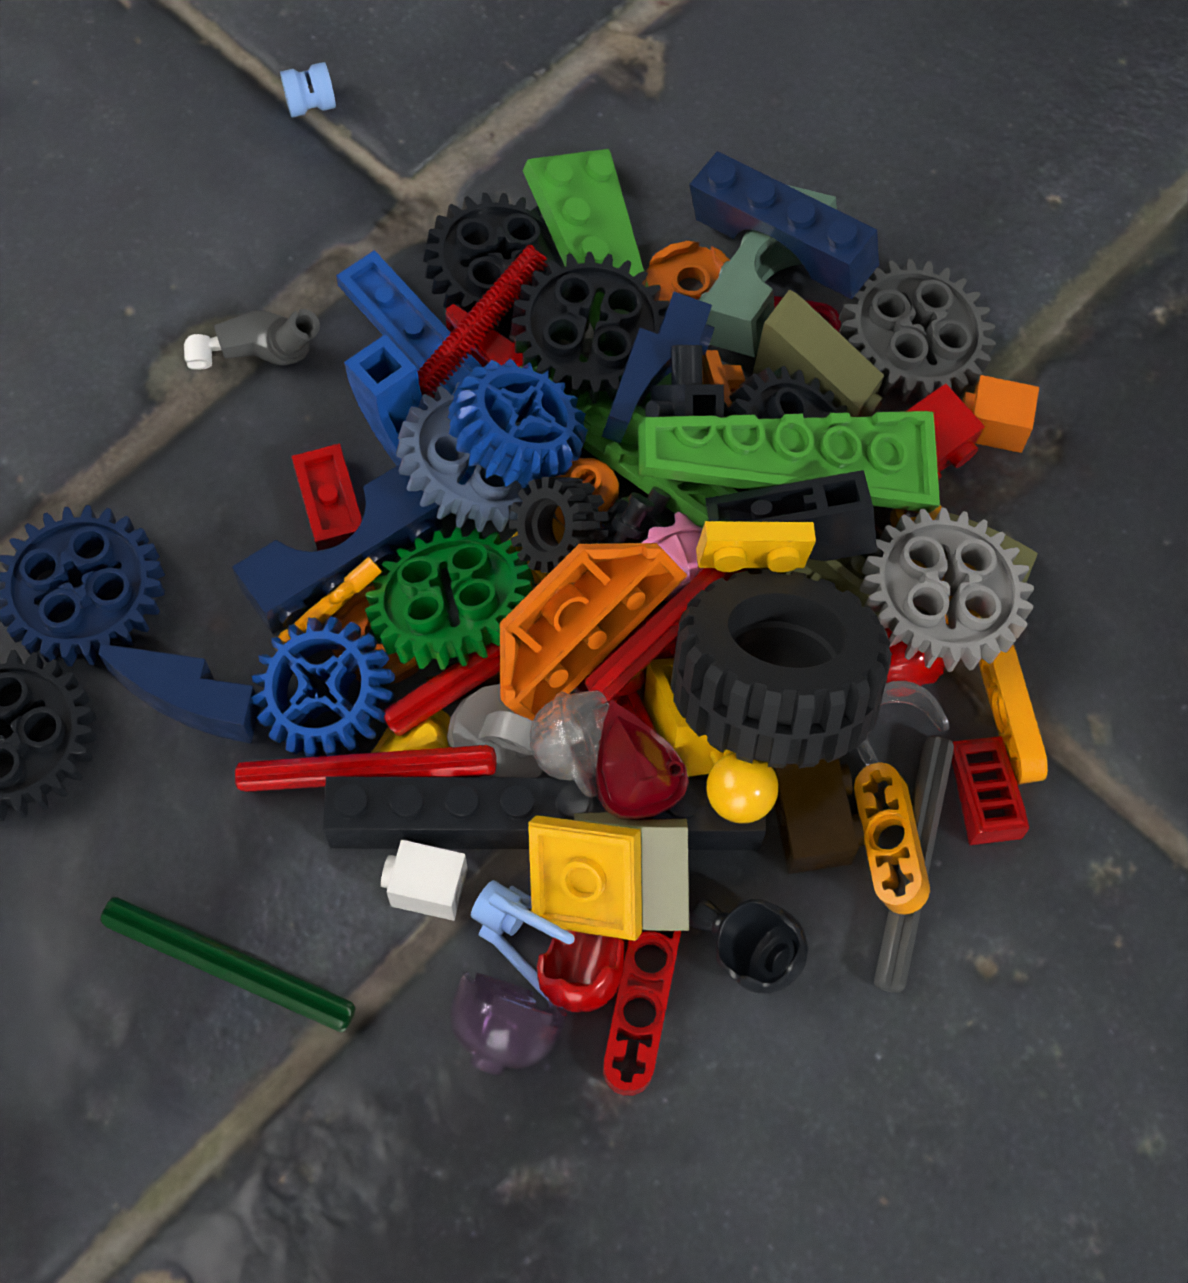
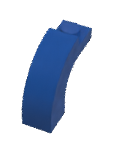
[344,334,475,516]

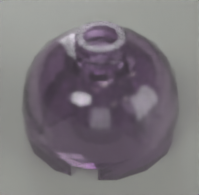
[450,972,567,1075]

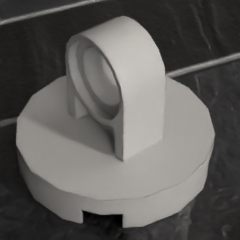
[447,684,555,778]

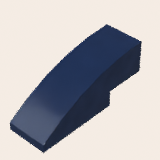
[98,644,260,744]

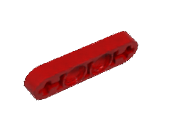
[603,930,681,1096]

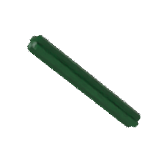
[100,897,356,1032]

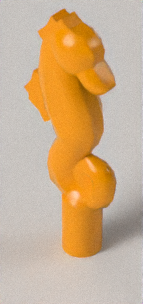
[275,556,382,651]

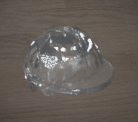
[530,690,609,798]

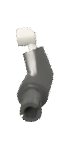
[184,309,320,370]

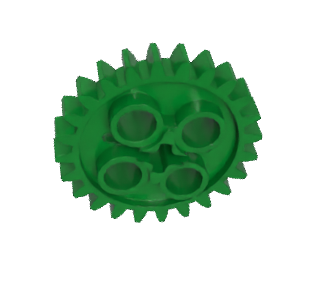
[365,527,535,670]

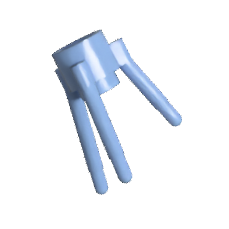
[471,880,575,1010]

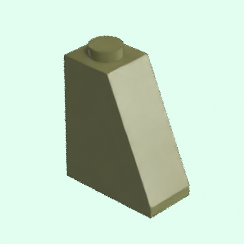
[752,290,884,417]

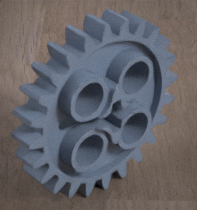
[396,382,530,532]

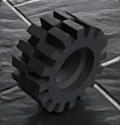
[509,477,609,573]

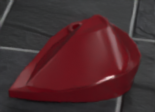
[596,700,689,819]

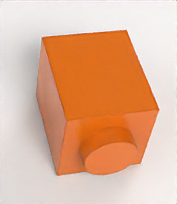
[963,375,1039,453]

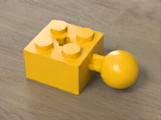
[643,658,778,824]

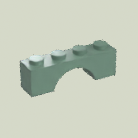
[699,185,837,357]

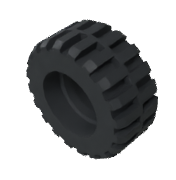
[671,569,892,768]

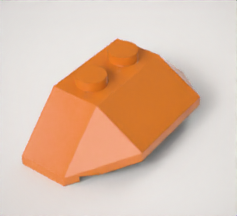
[500,543,688,725]

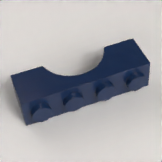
[689,151,879,299]
[232,464,443,634]

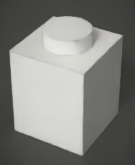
[381,840,468,921]

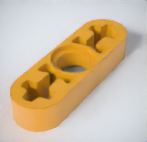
[979,644,1048,785]
[854,762,930,915]

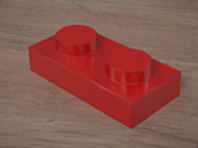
[291,443,362,551]

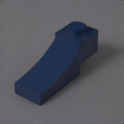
[601,291,715,443]

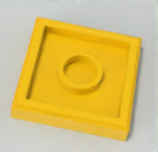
[528,815,642,941]

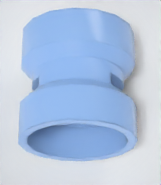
[280,62,336,118]

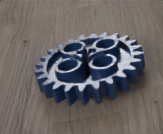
[0,505,165,667]

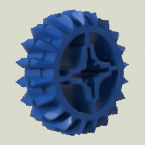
[447,359,588,488]
[251,617,395,757]

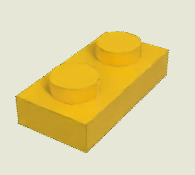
[696,521,816,572]

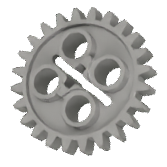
[860,508,1034,672]

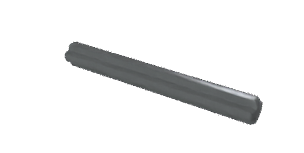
[874,736,954,993]

